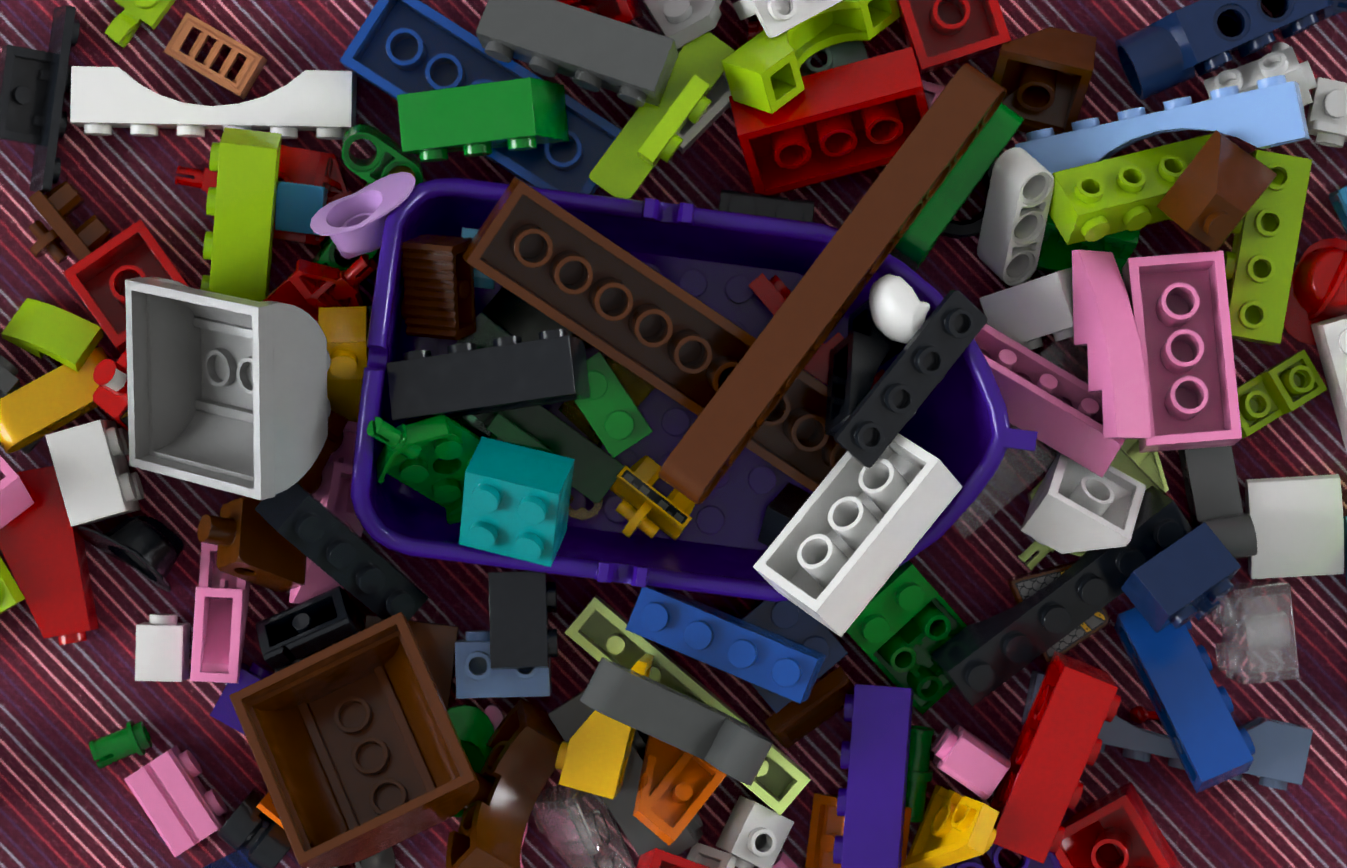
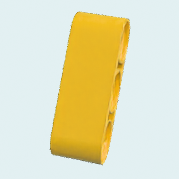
[0,347,109,454]

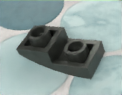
[482,287,577,342]

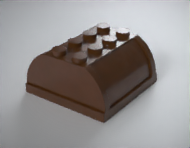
[229,612,479,868]

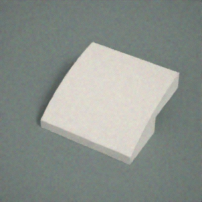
[1245,474,1344,579]

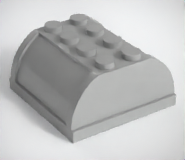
[125,277,331,500]

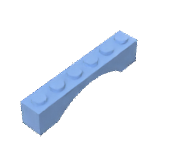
[1015,75,1310,174]

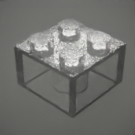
[1212,580,1300,684]

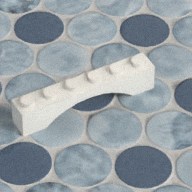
[70,66,357,140]

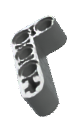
[1178,446,1257,559]
[580,657,773,786]

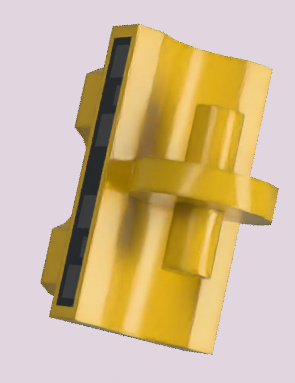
[610,455,696,541]

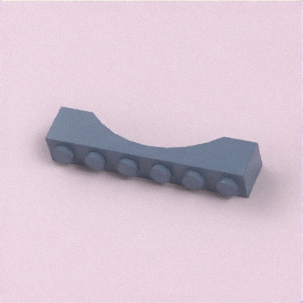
[1021,670,1313,790]

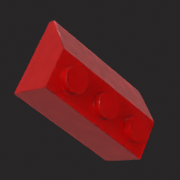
[1055,782,1183,868]

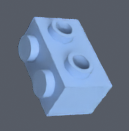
[455,630,552,699]

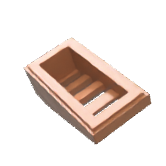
[163,13,268,100]

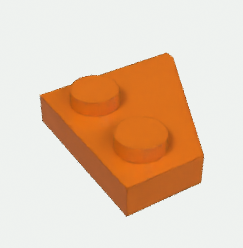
[633,735,727,846]

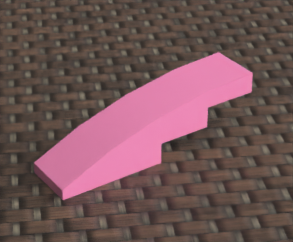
[1072,250,1151,439]

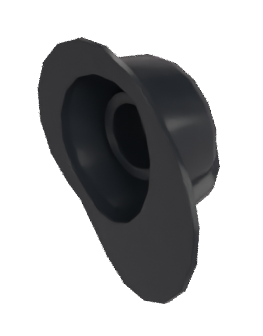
[76,515,184,592]

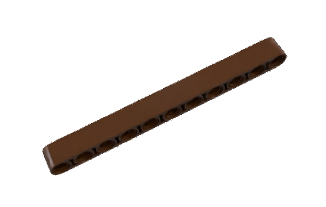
[658,63,1007,505]

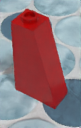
[0,466,99,645]

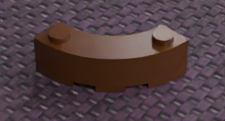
[446,698,564,868]

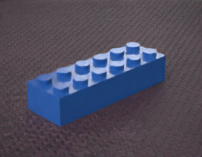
[340,0,621,195]

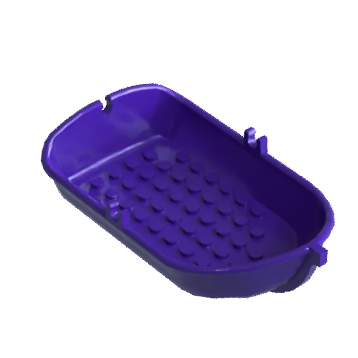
[350,178,1038,602]

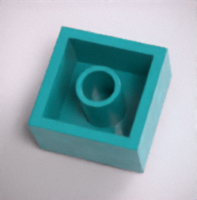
[459,437,575,567]

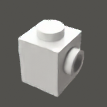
[715,796,794,868]

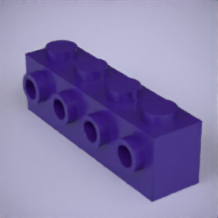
[833,684,914,868]

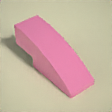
[190,542,250,684]

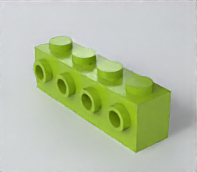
[200,127,282,302]
[1049,133,1213,245]
[1224,150,1312,345]

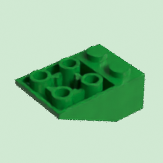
[846,561,967,715]

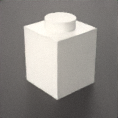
[135,614,190,682]

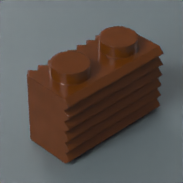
[401,234,476,340]

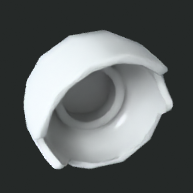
[869,274,930,344]

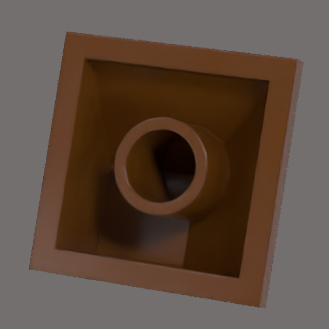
[992,27,1097,135]
[1157,130,1277,252]

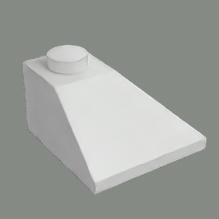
[1021,452,1146,554]

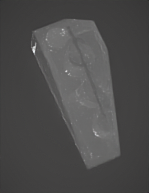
[533,784,636,868]

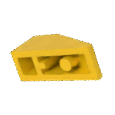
[318,306,369,422]
[555,653,655,800]

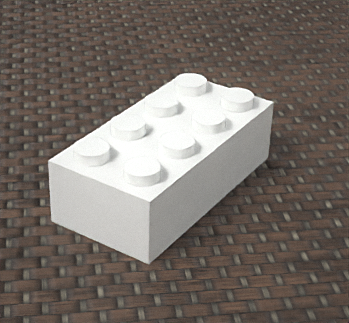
[753,433,963,637]

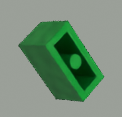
[574,351,653,458]

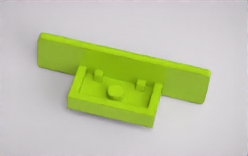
[589,32,735,199]

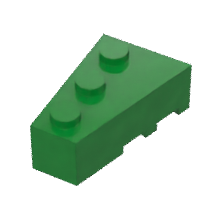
[397,77,569,162]

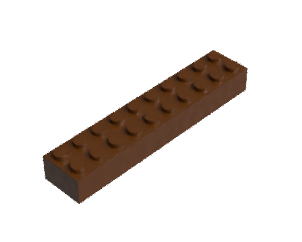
[462,176,846,492]

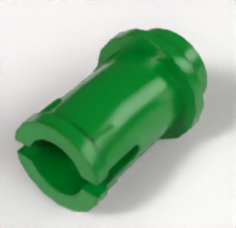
[89,721,152,769]

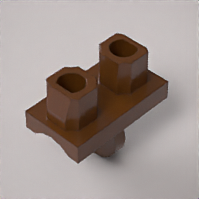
[28,181,113,264]

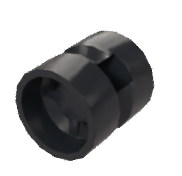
[217,788,291,868]

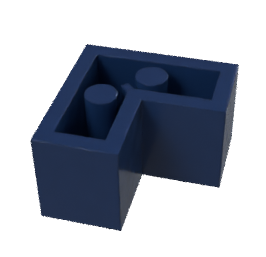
[1121,522,1241,633]

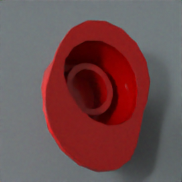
[1284,238,1347,345]

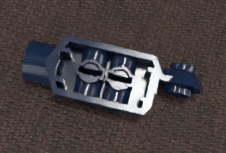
[1116,0,1347,100]

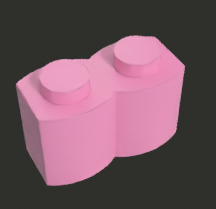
[931,725,1011,800]

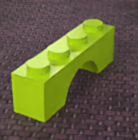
[722,0,901,114]

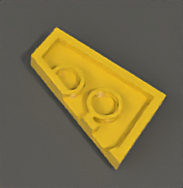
[904,784,999,868]

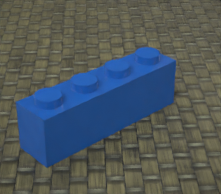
[625,586,826,704]
[1114,607,1255,793]

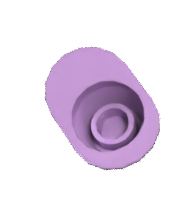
[310,172,416,258]

